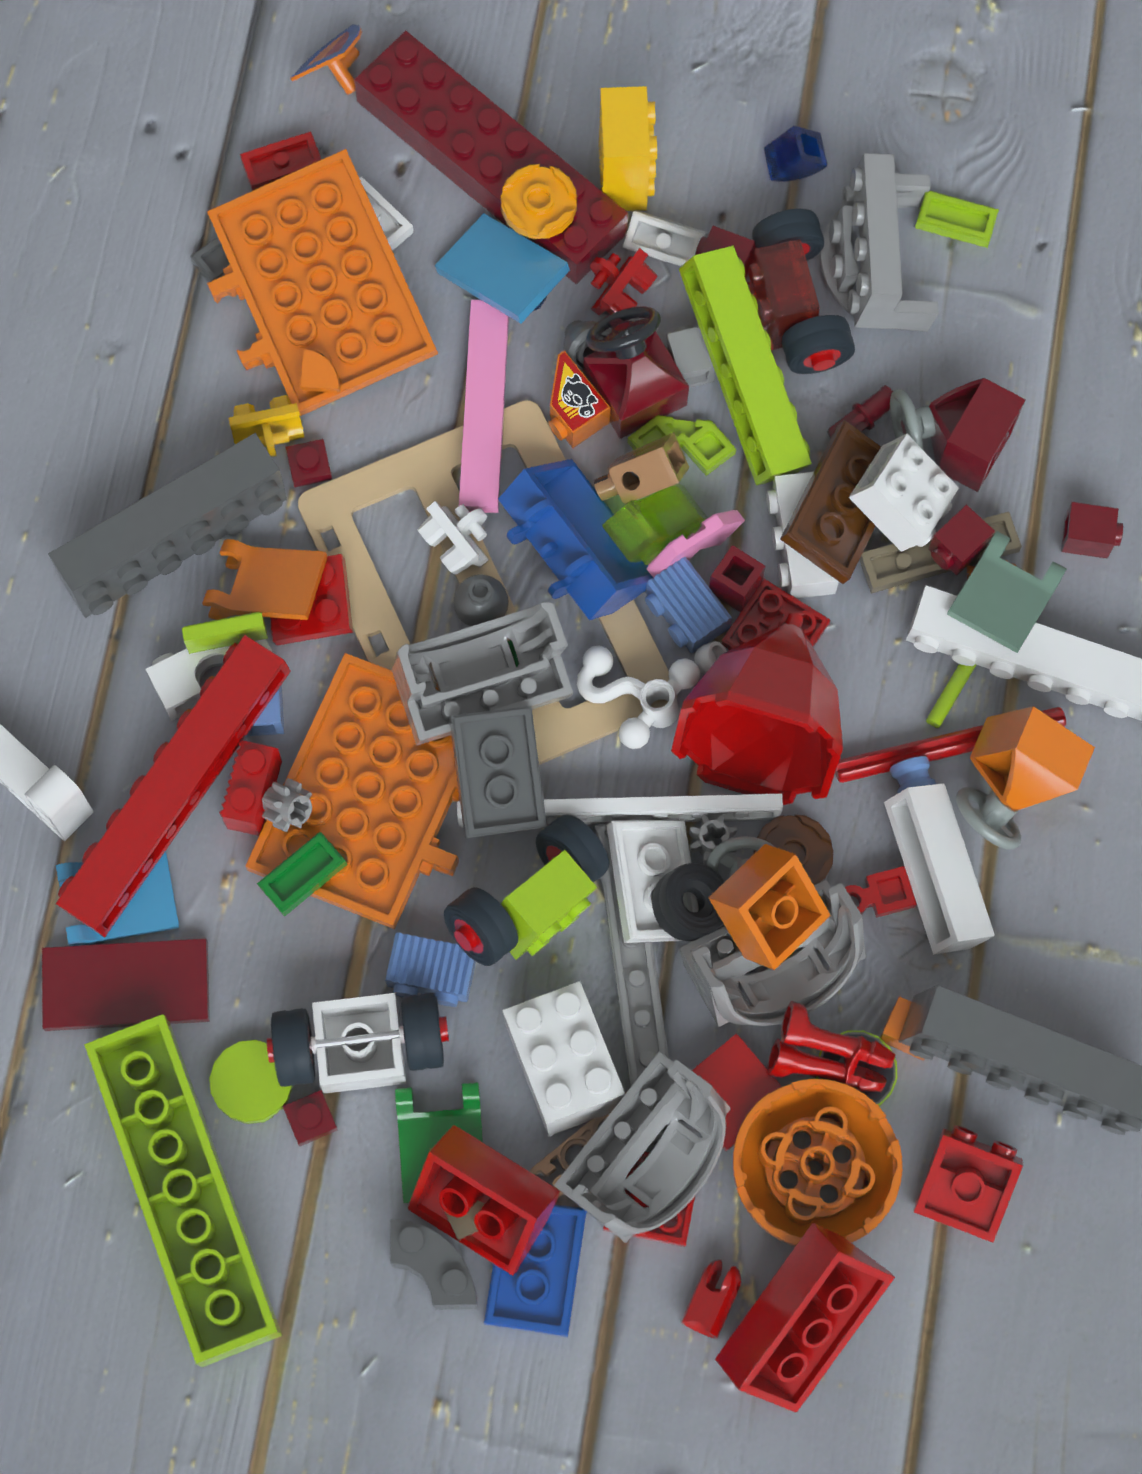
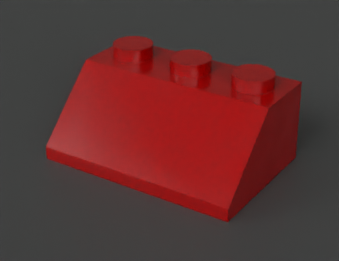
[407,1125,560,1276]

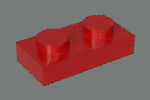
[240,131,322,191]

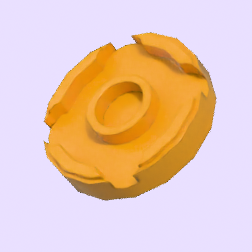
[501,164,577,239]

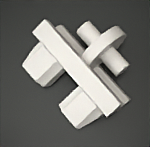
[418,501,489,575]

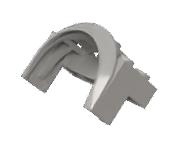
[820,153,939,332]
[391,602,573,745]
[680,880,866,1027]
[554,1051,731,1243]

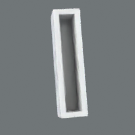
[884,783,995,955]

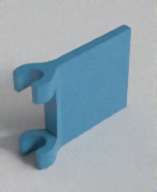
[56,851,179,946]

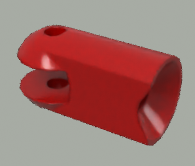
[681,1259,742,1339]

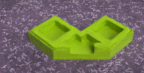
[627,415,736,476]

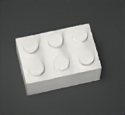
[502,981,625,1137]

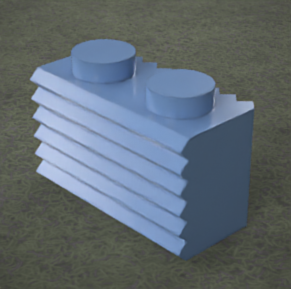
[645,557,732,654]
[385,933,476,1007]

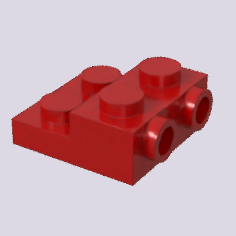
[914,1125,1023,1243]

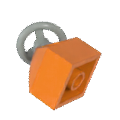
[956,706,1095,850]
[706,836,831,970]

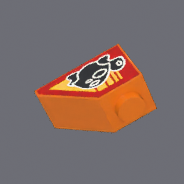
[548,350,611,448]

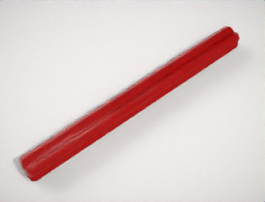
[835,707,1066,783]

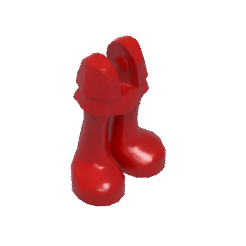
[767,1001,895,1092]

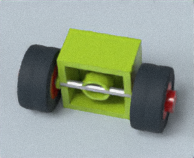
[444,814,609,966]

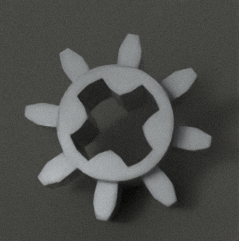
[262,778,312,832]
[689,814,737,865]

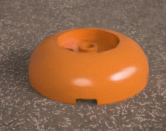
[733,1079,903,1246]

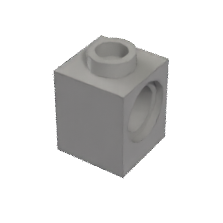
[666,325,716,388]

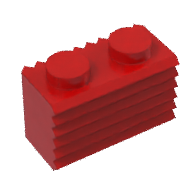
[219,740,282,836]

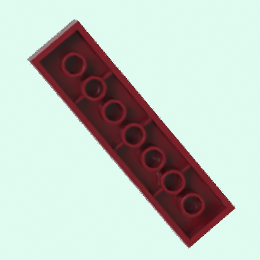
[354,31,628,285]

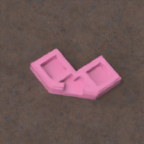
[646,510,745,578]

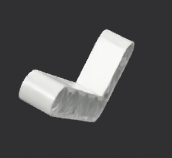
[0,724,94,841]

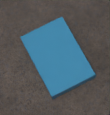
[435,213,570,324]

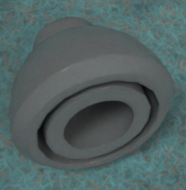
[564,320,612,372]
[453,574,509,626]

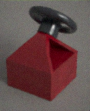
[583,306,689,439]

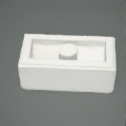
[622,210,708,266]

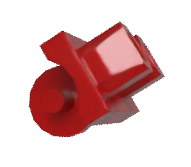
[590,248,658,316]

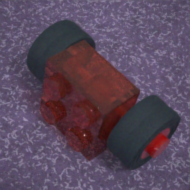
[747,208,855,374]

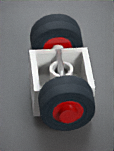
[266,993,449,1094]

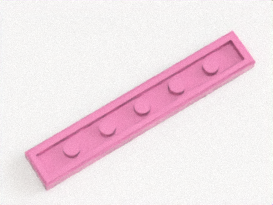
[459,300,509,513]

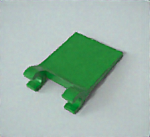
[395,1082,483,1203]

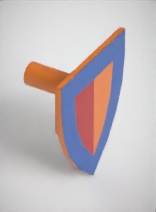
[290,24,362,95]

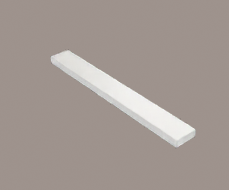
[457,794,783,827]

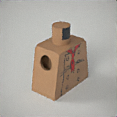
[594,432,690,504]

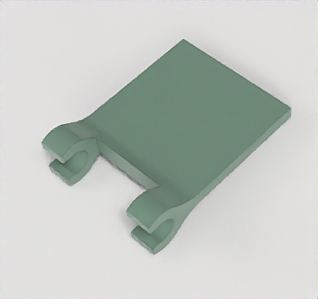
[947,531,1067,653]

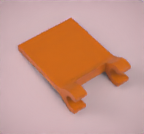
[202,539,328,620]

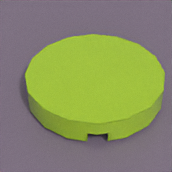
[209,1040,293,1124]

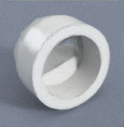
[694,641,727,674]

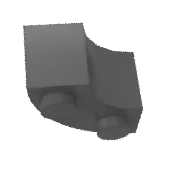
[390,1219,477,1310]

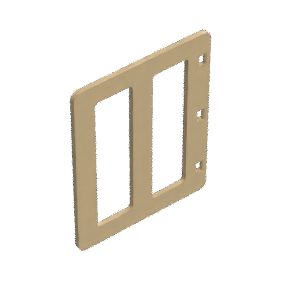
[298,400,677,803]

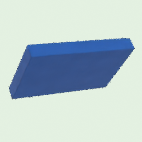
[484,1204,586,1337]

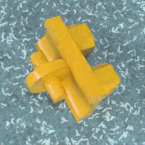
[228,395,305,457]

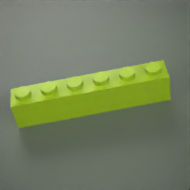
[679,246,812,486]

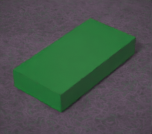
[257,831,348,917]

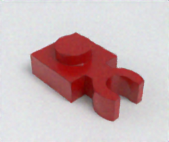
[845,866,917,918]

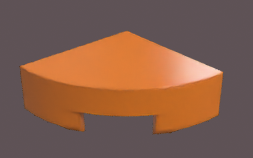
[300,349,340,392]

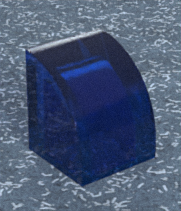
[763,126,828,182]

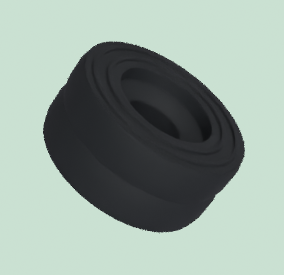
[652,863,725,941]

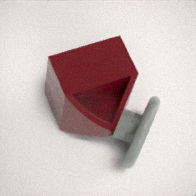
[890,378,1026,492]

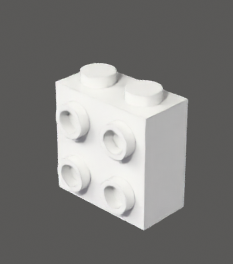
[849,434,959,552]

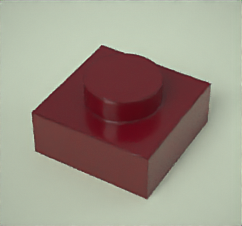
[286,439,332,488]
[283,1090,338,1147]

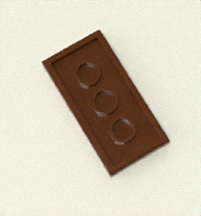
[780,420,881,584]

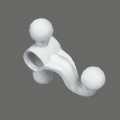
[576,645,700,749]

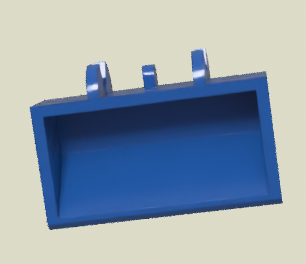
[498,459,653,620]

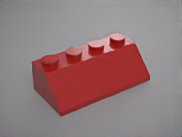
[715,1223,895,1413]

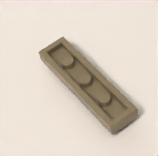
[859,511,1022,594]

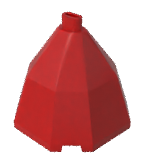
[671,613,843,805]

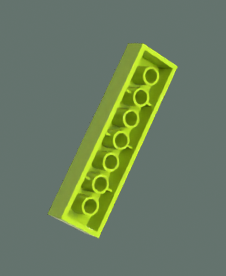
[84,1014,282,1367]

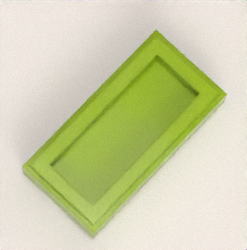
[915,190,999,248]
[182,612,268,654]

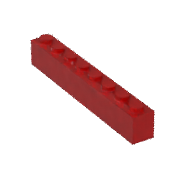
[55,635,291,938]

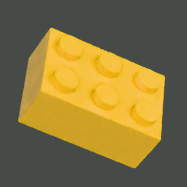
[599,86,657,211]

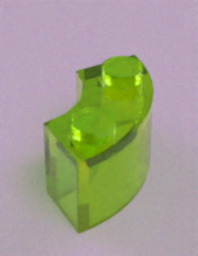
[602,483,708,565]

